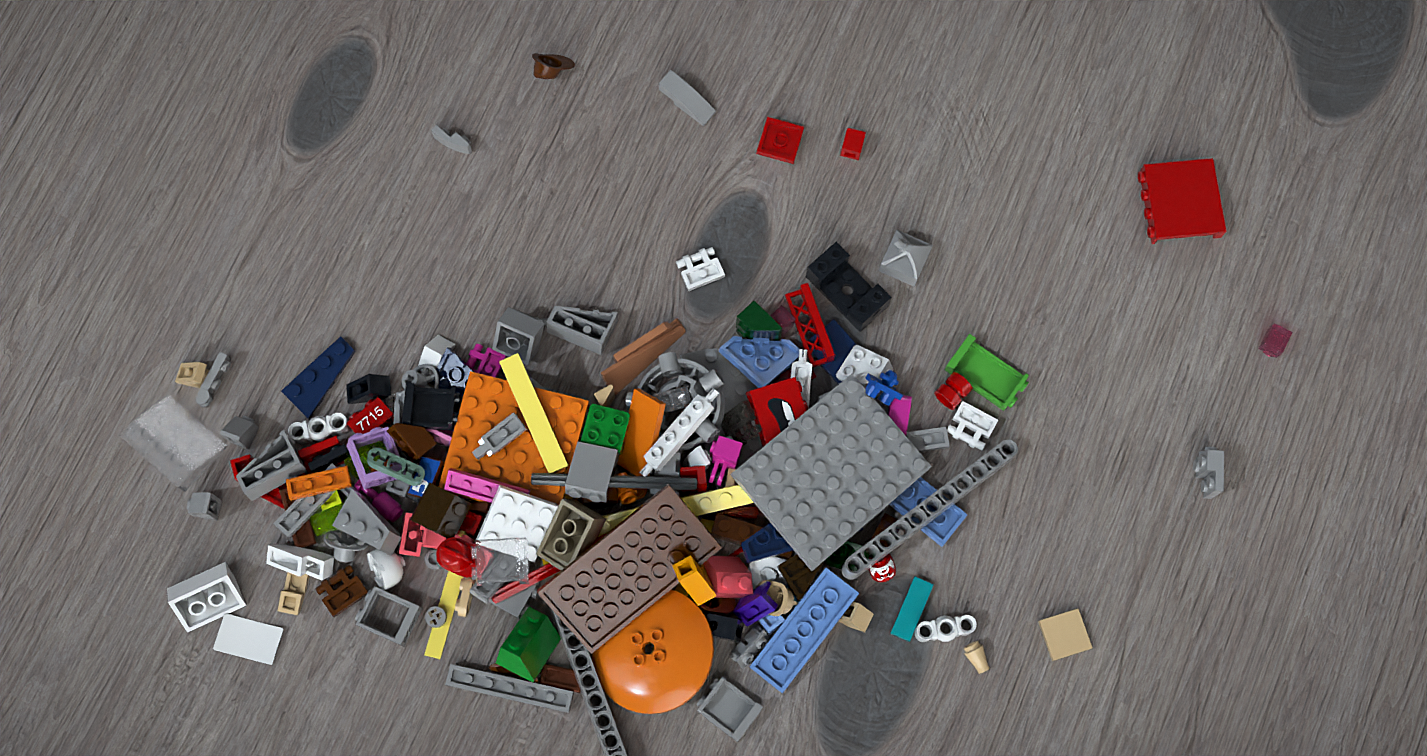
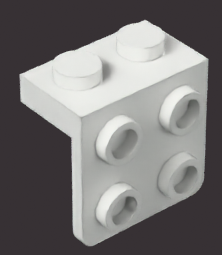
[836,345,894,399]

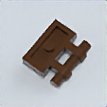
[315,565,368,617]

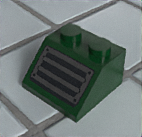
[736,301,782,341]

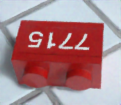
[347,397,394,434]

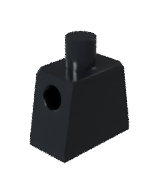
[706,613,744,643]

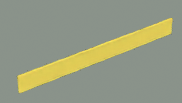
[424,500,482,659]

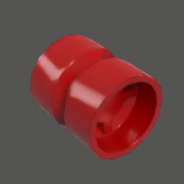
[934,372,973,410]

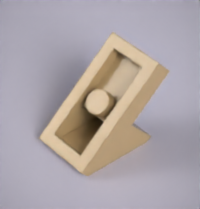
[175,362,210,388]

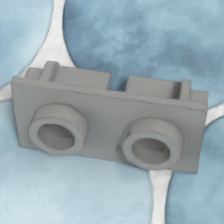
[730,626,770,669]

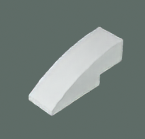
[266,544,334,580]

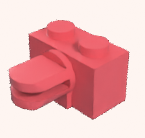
[397,512,446,557]

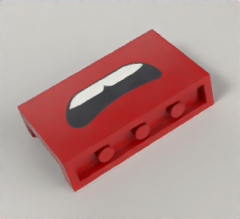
[746,377,808,447]

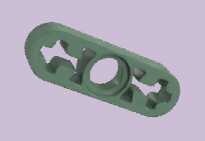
[367,448,425,486]

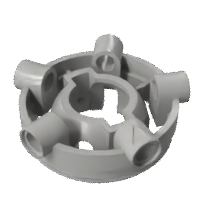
[626,352,725,451]

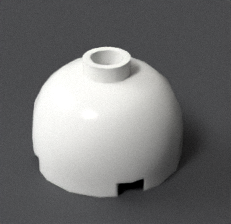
[367,549,405,590]

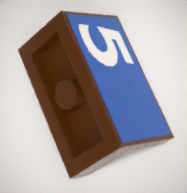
[407,456,445,498]

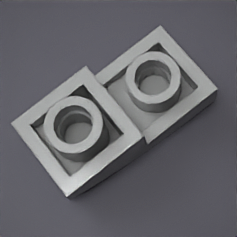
[431,125,472,154]

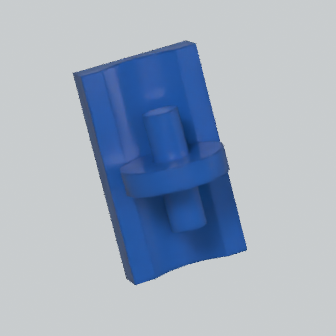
[865,370,903,406]

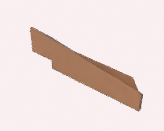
[601,318,686,395]

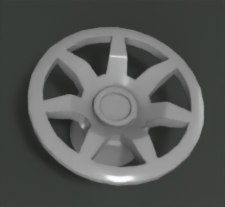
[402,364,439,390]
[323,530,369,562]

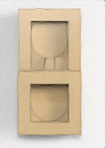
[277,572,310,615]

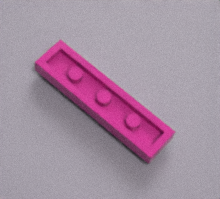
[444,468,530,503]

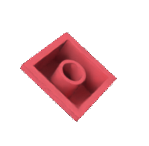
[703,556,753,598]

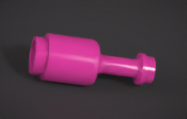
[355,479,403,522]

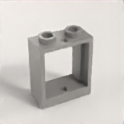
[355,586,422,647]

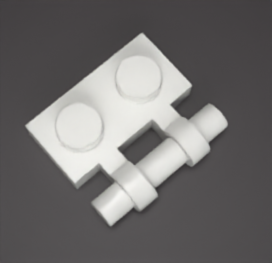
[676,247,725,291]
[947,401,998,450]

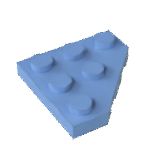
[719,336,803,388]

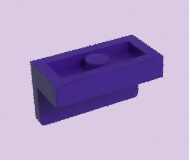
[733,581,778,627]

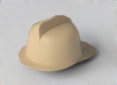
[755,580,797,616]

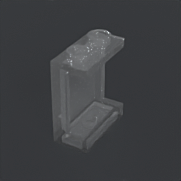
[471,537,529,586]

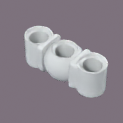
[288,413,350,444]
[914,615,977,642]

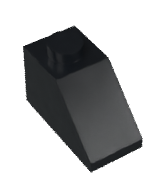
[346,374,391,404]

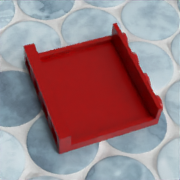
[1138,158,1227,244]

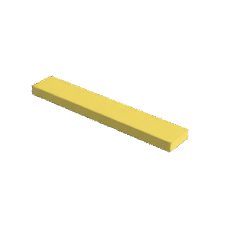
[499,353,569,473]

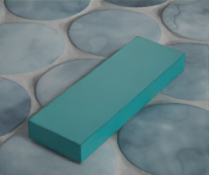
[890,576,933,642]

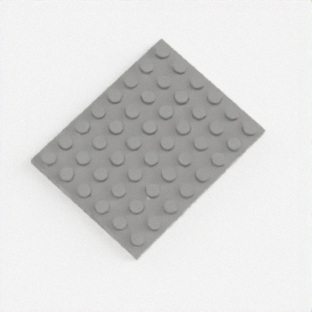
[730,374,932,571]

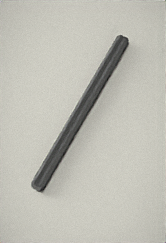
[531,473,697,490]

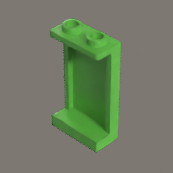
[945,334,1029,411]

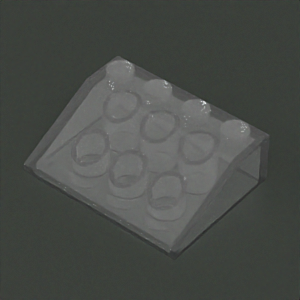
[119,395,228,492]

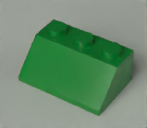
[496,607,561,683]

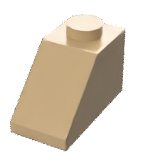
[838,602,874,632]

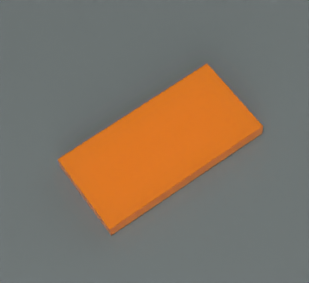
[617,388,666,476]

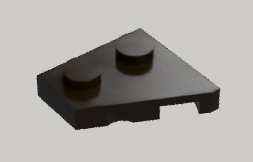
[777,554,824,601]

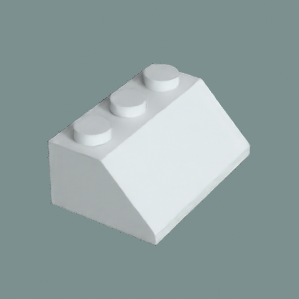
[167,562,246,633]

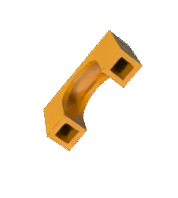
[672,555,717,606]

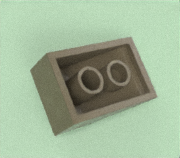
[536,499,606,570]

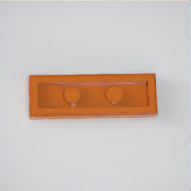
[286,466,352,501]

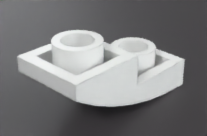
[682,446,711,470]

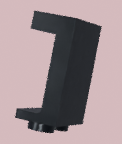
[402,382,460,431]

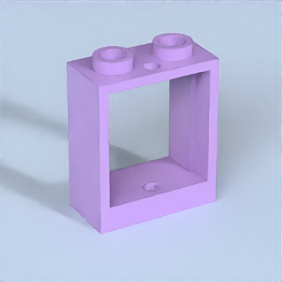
[347,427,405,490]

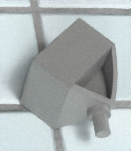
[879,230,933,287]
[492,307,548,365]

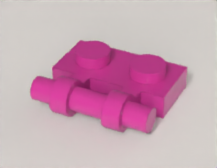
[466,343,507,378]

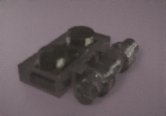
[721,400,762,447]

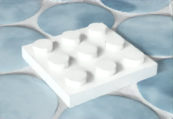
[476,485,558,562]

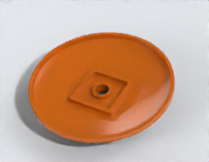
[592,589,714,714]

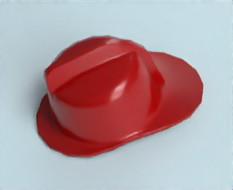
[436,537,485,578]

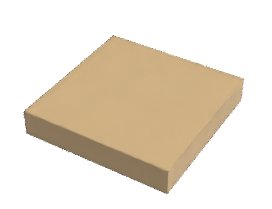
[1038,609,1092,661]

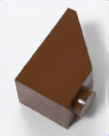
[387,423,437,462]

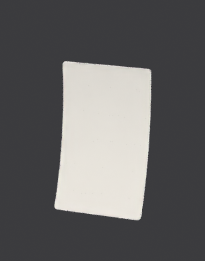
[213,613,283,665]

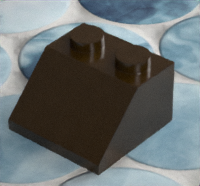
[410,482,472,538]

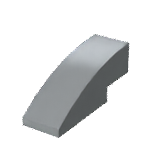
[659,70,716,126]

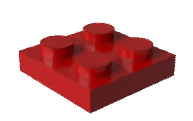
[756,117,804,164]

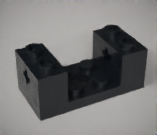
[806,242,892,332]

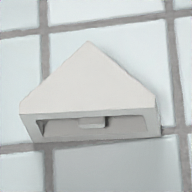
[418,335,455,376]

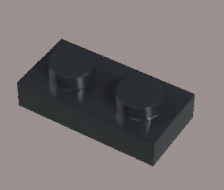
[308,444,351,473]

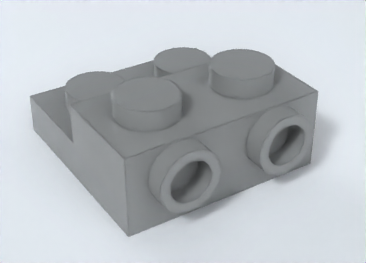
[1193,447,1224,499]

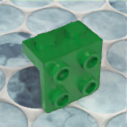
[581,404,630,455]

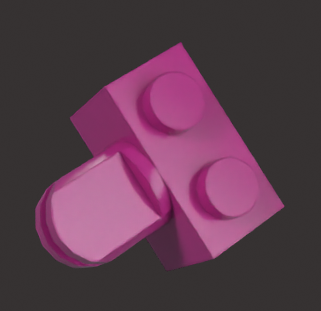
[709,435,743,486]

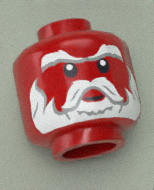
[868,554,896,582]

